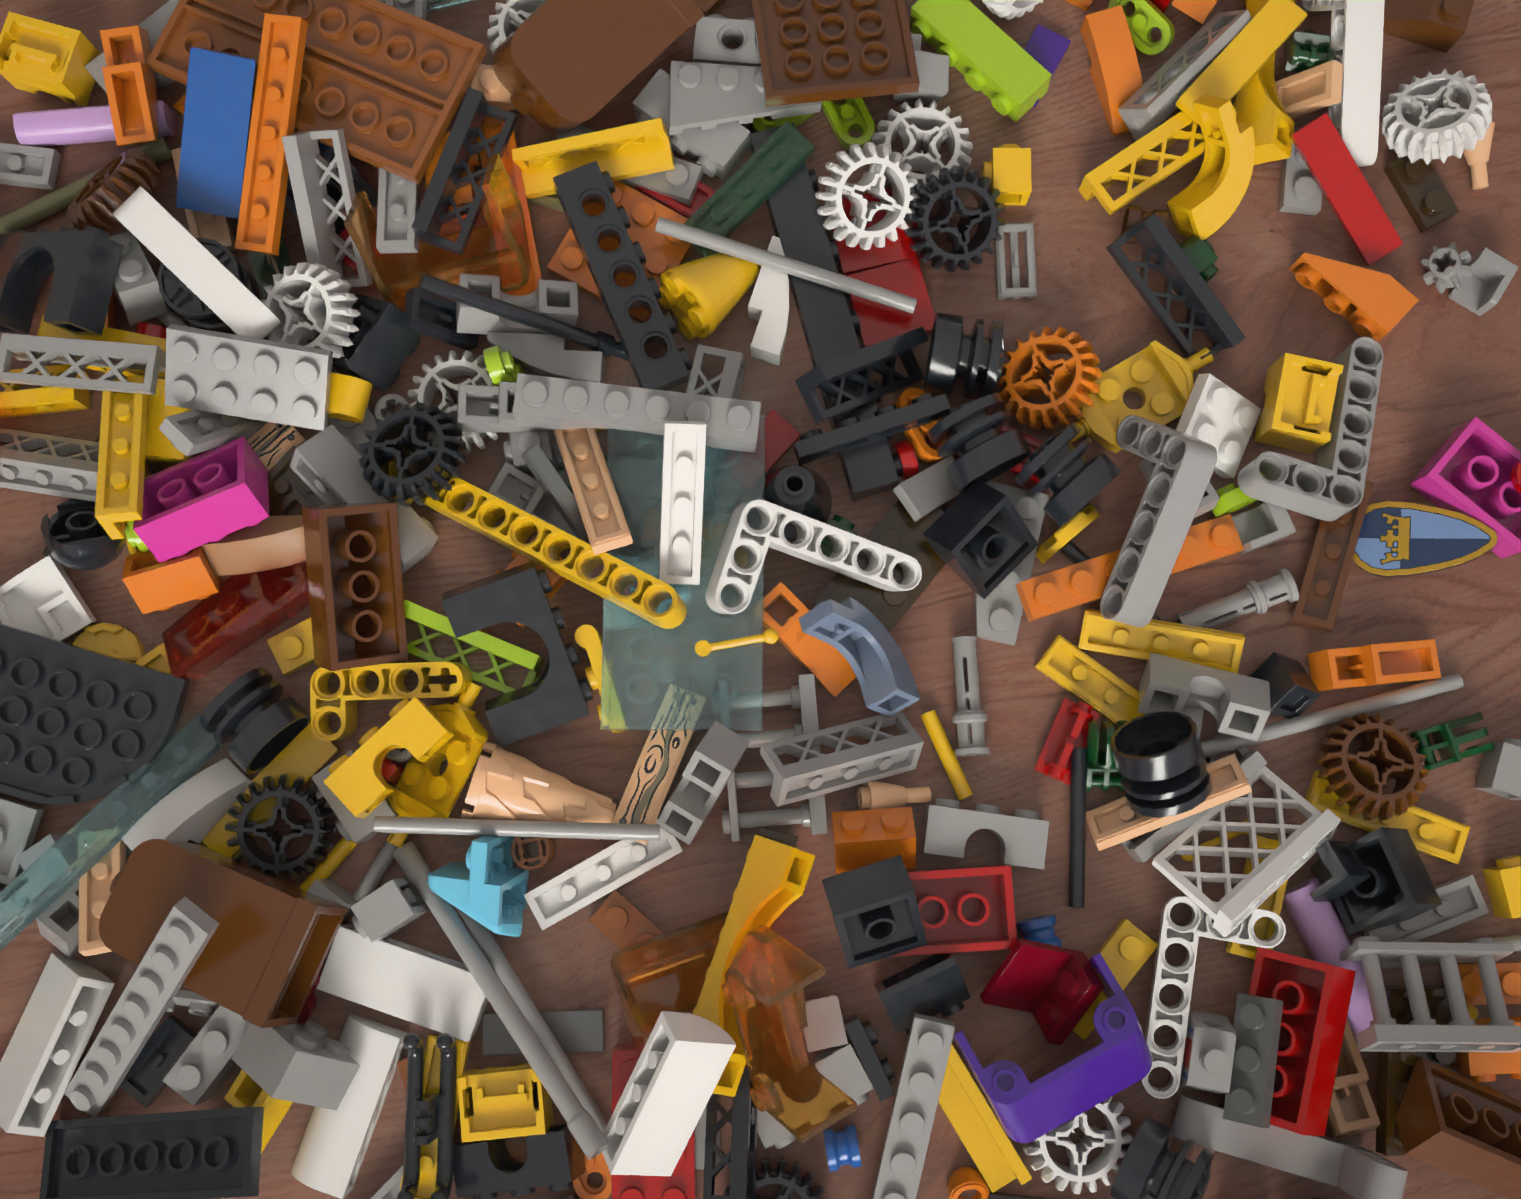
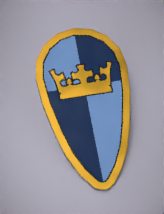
[1353,501,1498,577]

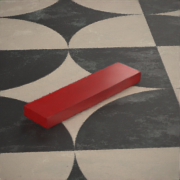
[1289,113,1403,265]

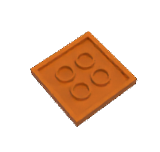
[547,181,702,323]

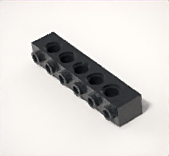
[553,161,692,391]

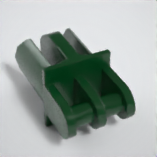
[1284,29,1334,72]
[1409,711,1495,770]
[1086,720,1128,791]

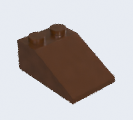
[1383,0,1474,53]

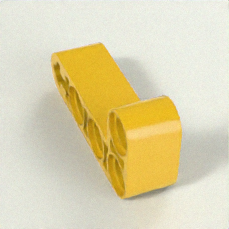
[310,662,472,741]

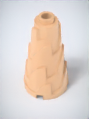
[461,741,617,840]

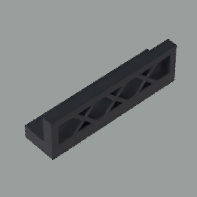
[412,87,518,256]
[1106,213,1246,359]
[795,326,929,424]
[703,1027,760,1199]

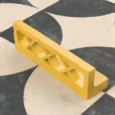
[1078,111,1205,215]
[511,118,675,199]
[0,364,90,419]
[95,375,148,540]
[938,1044,1032,1193]

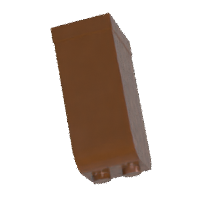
[493,0,705,134]
[99,839,348,1028]

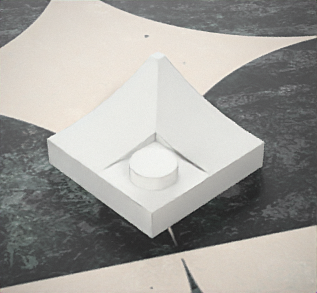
[0,555,97,642]

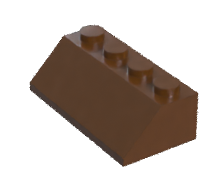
[302,502,408,671]
[1396,1058,1521,1199]

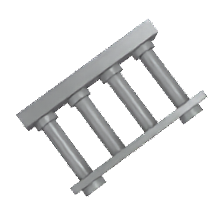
[712,674,828,842]
[1340,936,1521,1053]

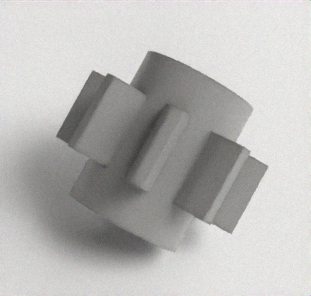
[1421,242,1473,293]

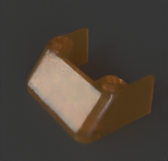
[344,153,531,312]
[610,911,808,1056]
[722,925,858,1143]

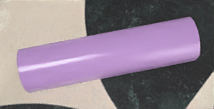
[13,100,177,147]
[1283,877,1373,1041]

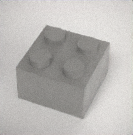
[231,1021,360,1111]

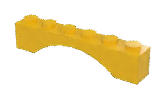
[1233,0,1296,165]
[692,835,815,1097]

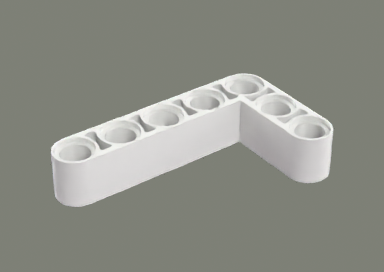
[1301,0,1385,167]
[112,186,281,339]
[705,499,922,614]
[1141,896,1286,1099]

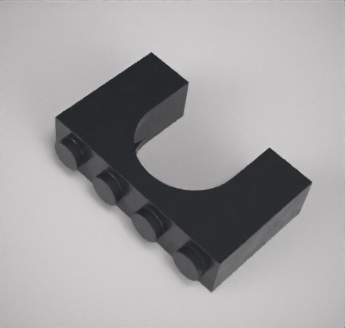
[0,226,124,335]
[441,560,594,747]

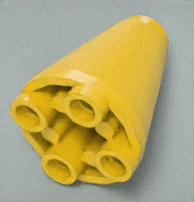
[658,244,762,340]

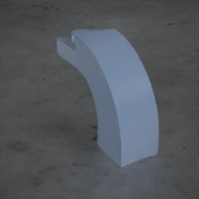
[799,597,920,717]

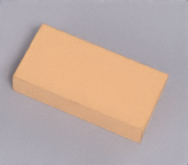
[1275,60,1343,119]

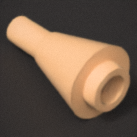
[1463,122,1495,190]
[856,780,931,810]

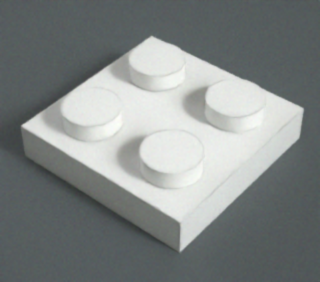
[1176,373,1261,478]

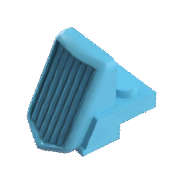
[428,836,529,937]

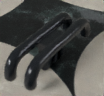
[397,1033,457,1199]

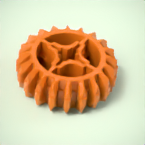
[997,326,1102,431]

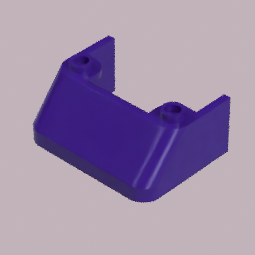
[953,953,1152,1143]

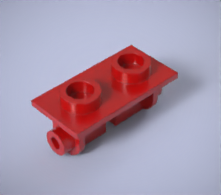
[1033,698,1100,786]

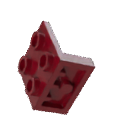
[980,939,1104,1045]

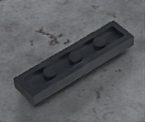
[794,393,951,465]

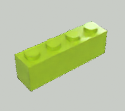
[910,0,1052,122]

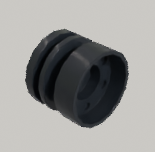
[157,238,260,334]
[924,312,1005,399]
[927,393,1032,493]
[1015,422,1122,528]
[200,667,311,774]
[1110,711,1212,818]
[1110,1117,1215,1199]

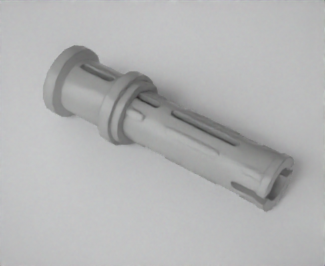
[1175,568,1299,628]
[952,636,990,757]

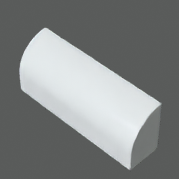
[316,923,489,1042]
[0,953,115,1137]
[602,1011,736,1176]
[291,1012,409,1199]

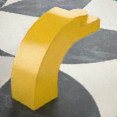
[1167,94,1255,241]

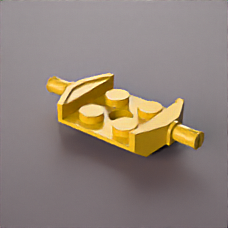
[1059,340,1214,453]
[386,680,488,848]

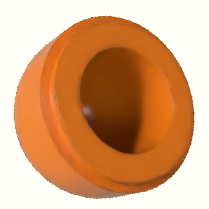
[947,1166,989,1199]

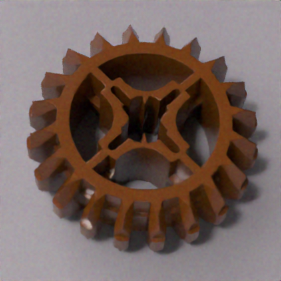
[66,147,161,234]
[1315,713,1430,821]

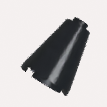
[755,465,832,541]

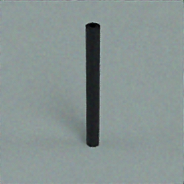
[1068,747,1087,908]

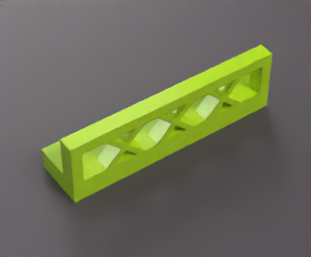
[404,599,545,694]

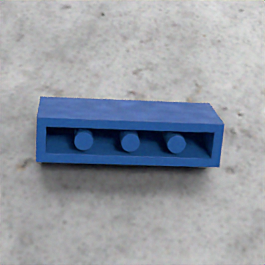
[176,47,256,219]

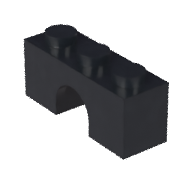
[453,1123,587,1199]

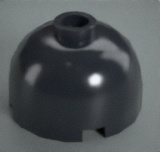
[40,499,126,571]

